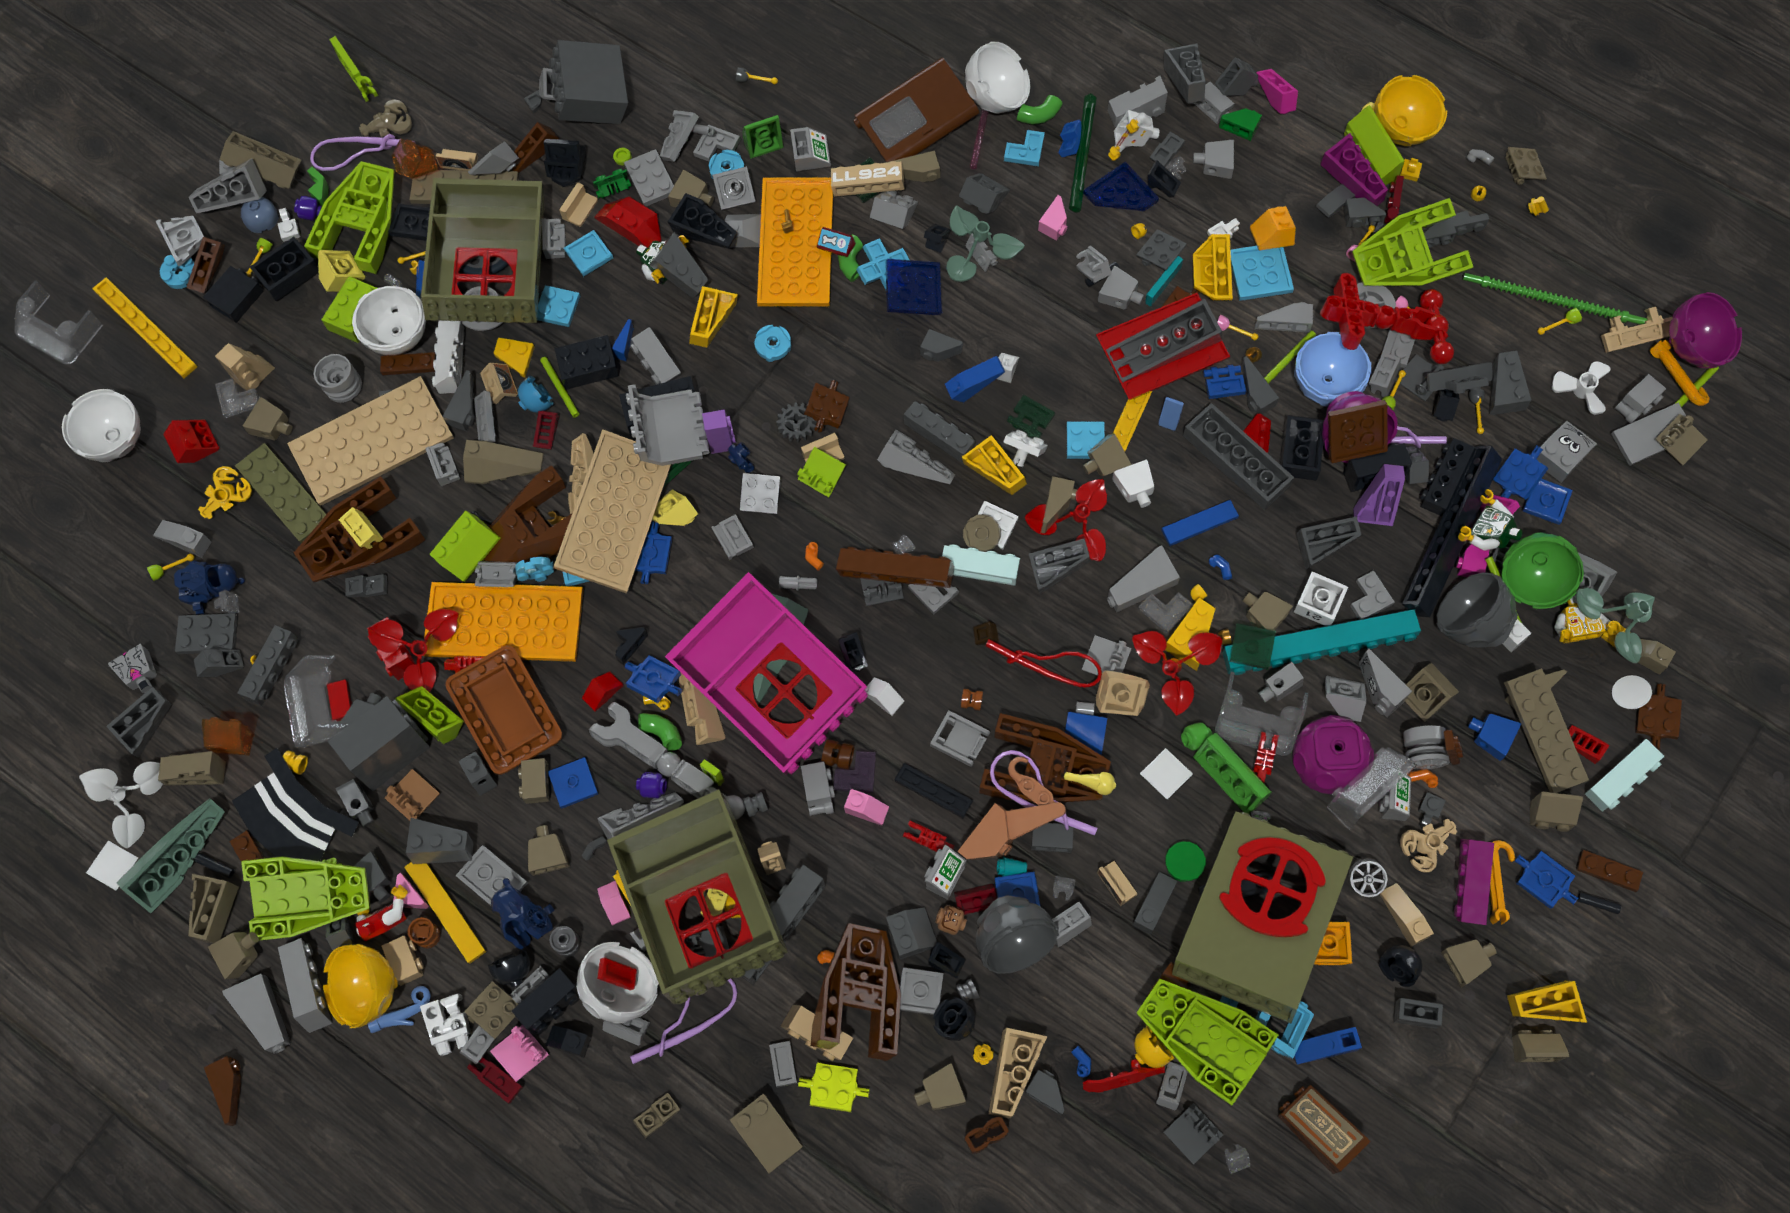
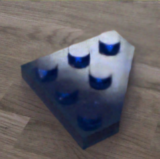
[1083,162,1159,211]

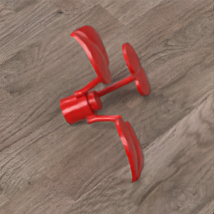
[1025,479,1107,561]
[368,609,458,692]
[1132,631,1223,715]

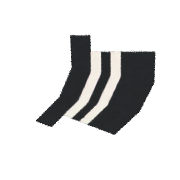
[232,748,359,862]

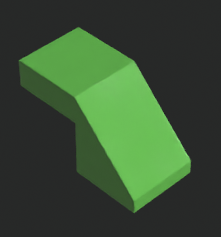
[307,167,329,206]

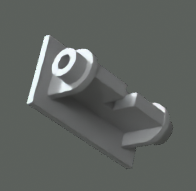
[965,234,998,272]
[510,966,550,1004]

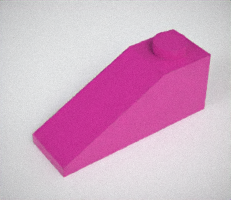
[1256,69,1298,114]
[1456,544,1490,577]

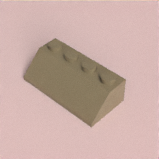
[219,131,302,189]

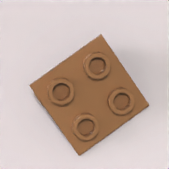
[385,769,440,820]

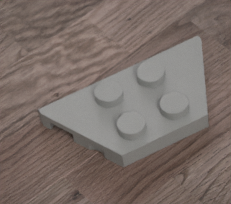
[156,216,204,266]

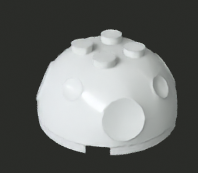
[965,42,1030,114]
[62,389,141,462]
[576,942,659,1023]

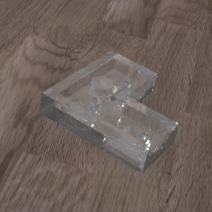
[215,378,259,418]
[1138,592,1193,633]

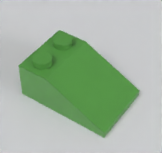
[742,115,783,159]

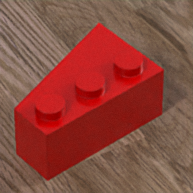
[367,617,415,680]

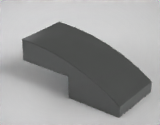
[1150,132,1185,167]
[1316,184,1355,218]
[345,574,387,597]

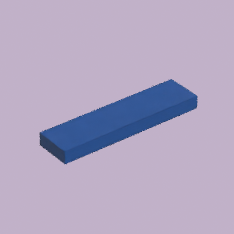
[1161,500,1239,546]

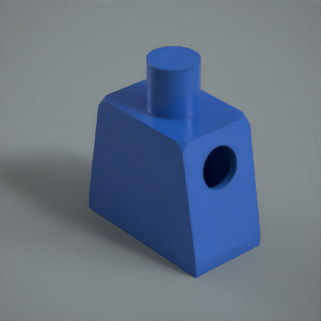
[1468,714,1521,761]

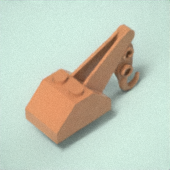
[958,757,1066,860]

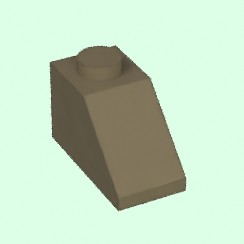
[1638,639,1676,675]

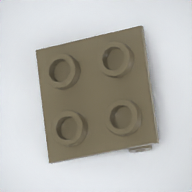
[1505,147,1547,185]
[1655,414,1707,466]
[464,981,519,1039]

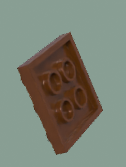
[1328,400,1388,463]

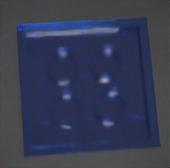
[885,259,942,315]

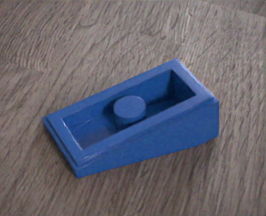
[612,319,634,362]

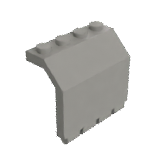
[626,385,710,466]

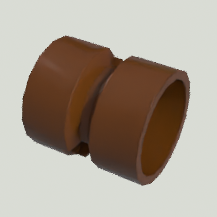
[821,739,855,770]

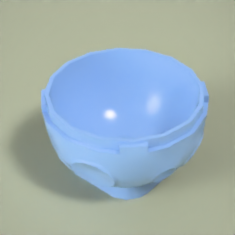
[1294,332,1371,407]

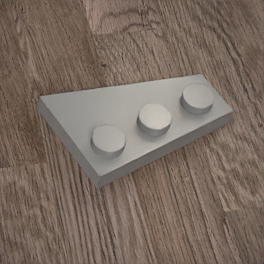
[660,110,699,162]

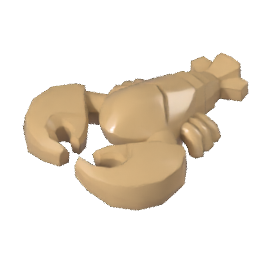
[1400,819,1457,873]

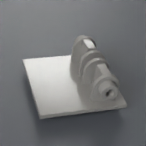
[740,473,781,514]
[1082,635,1131,676]

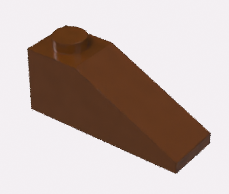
[512,122,559,173]
[186,237,225,294]
[204,1056,241,1126]

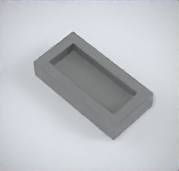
[769,1041,797,1087]

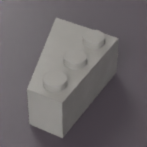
[1108,76,1168,128]
[630,327,681,385]

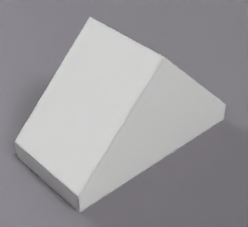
[997,353,1019,383]
[867,677,904,716]

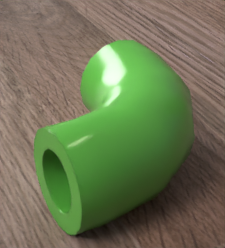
[1017,95,1062,125]
[838,234,863,282]
[638,713,682,751]

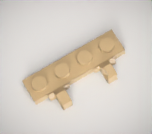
[1601,307,1673,353]

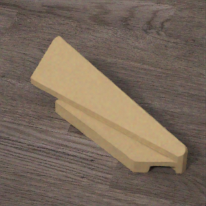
[679,672,726,745]

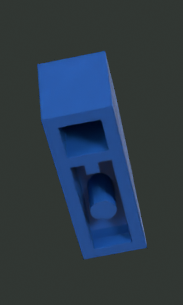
[945,356,1005,403]

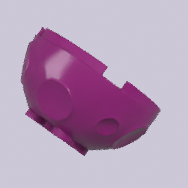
[1669,292,1742,368]

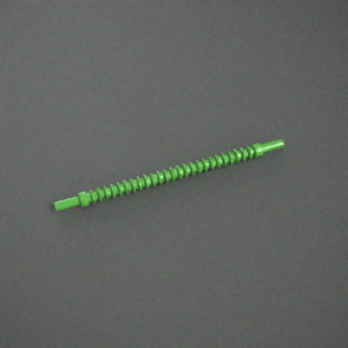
[1463,273,1647,325]

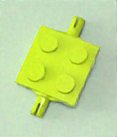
[798,1063,870,1112]

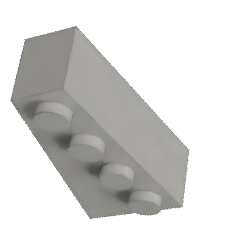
[189,158,267,214]

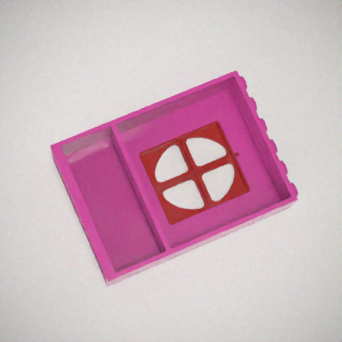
[665,572,869,775]

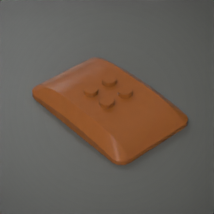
[445,646,562,775]

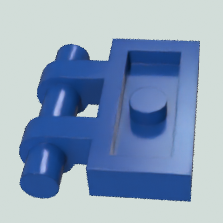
[1203,364,1246,399]

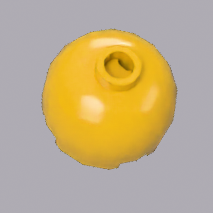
[1134,1026,1175,1068]

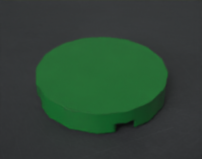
[1165,841,1206,882]

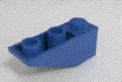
[1294,1027,1362,1065]

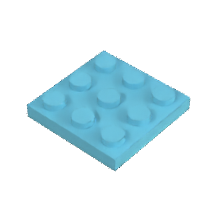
[1230,246,1294,301]

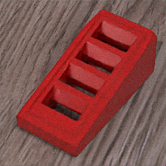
[1568,725,1610,764]

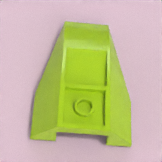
[241,856,370,940]
[1136,979,1279,1106]

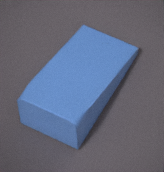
[1158,397,1184,430]

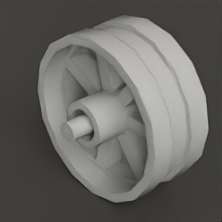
[1348,858,1388,897]

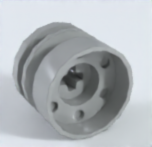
[313,354,362,403]
[1403,726,1450,770]

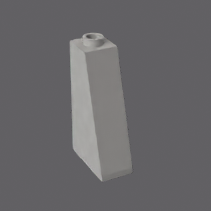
[1107,545,1180,612]
[222,974,291,1054]

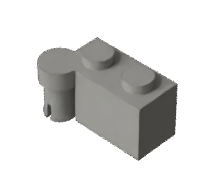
[1615,374,1666,424]
[801,762,835,816]

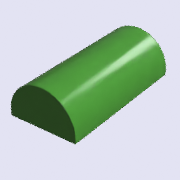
[1193,733,1272,814]

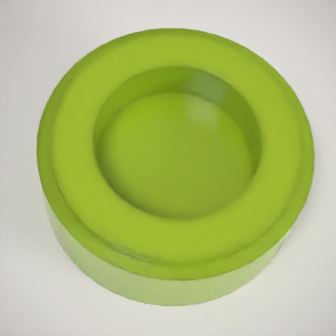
[613,148,632,165]

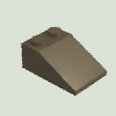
[730,1094,803,1174]

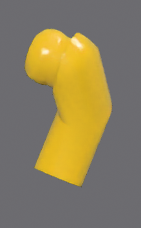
[643,696,670,710]

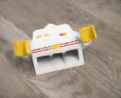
[1108,110,1159,161]

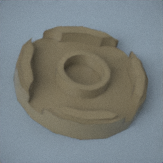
[963,515,1001,552]

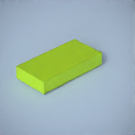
[700,759,725,786]

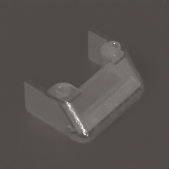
[14,280,103,364]
[284,655,348,747]
[1215,672,1308,756]
[1327,747,1417,830]

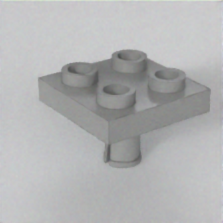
[712,166,756,211]

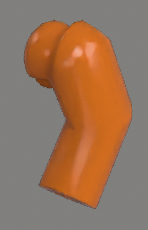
[805,542,824,570]
[1408,769,1438,788]
[817,950,835,964]

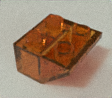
[392,138,438,179]
[202,717,254,756]

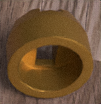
[1246,347,1262,362]
[1217,629,1232,645]

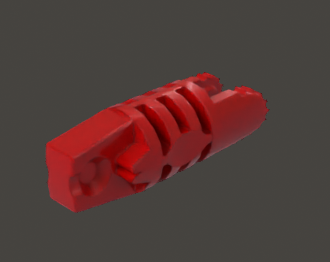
[444,656,485,673]
[1253,732,1279,783]
[903,820,954,852]

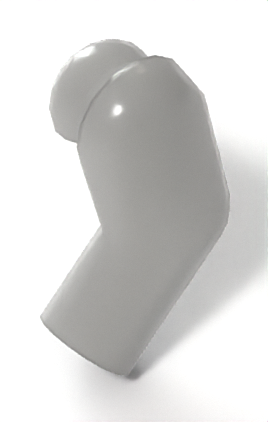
[1466,149,1494,165]

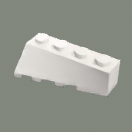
[432,320,465,394]

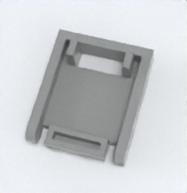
[930,710,990,767]

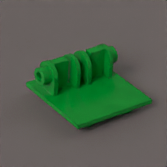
[593,169,631,199]

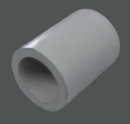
[1076,702,1094,716]

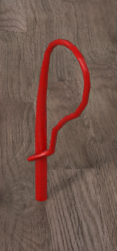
[985,639,1102,688]

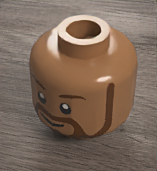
[935,905,967,935]

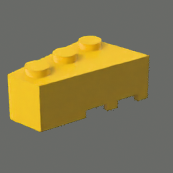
[961,435,1027,495]

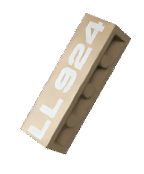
[831,161,904,197]

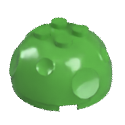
[1501,533,1584,609]

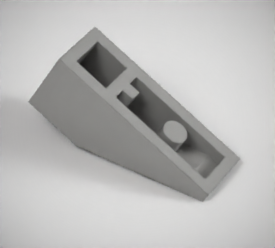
[1254,302,1313,332]
[153,520,211,558]

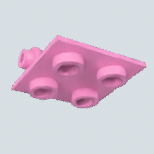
[490,1025,549,1082]

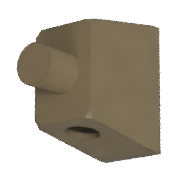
[668,170,714,207]
[243,397,292,440]
[1083,433,1131,476]
[1243,592,1293,638]
[528,825,570,876]
[208,932,259,979]
[1441,939,1497,988]
[914,1063,966,1111]

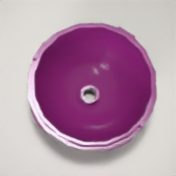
[1292,715,1374,795]

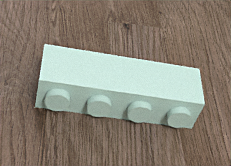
[942,545,1020,585]
[1585,739,1664,812]

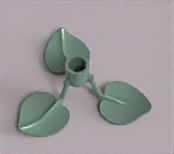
[946,205,1025,282]
[1576,588,1655,663]

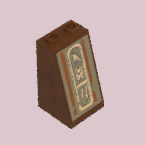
[1278,1085,1371,1174]

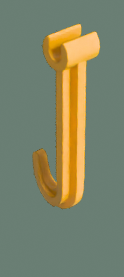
[1650,340,1710,406]
[1490,840,1515,925]

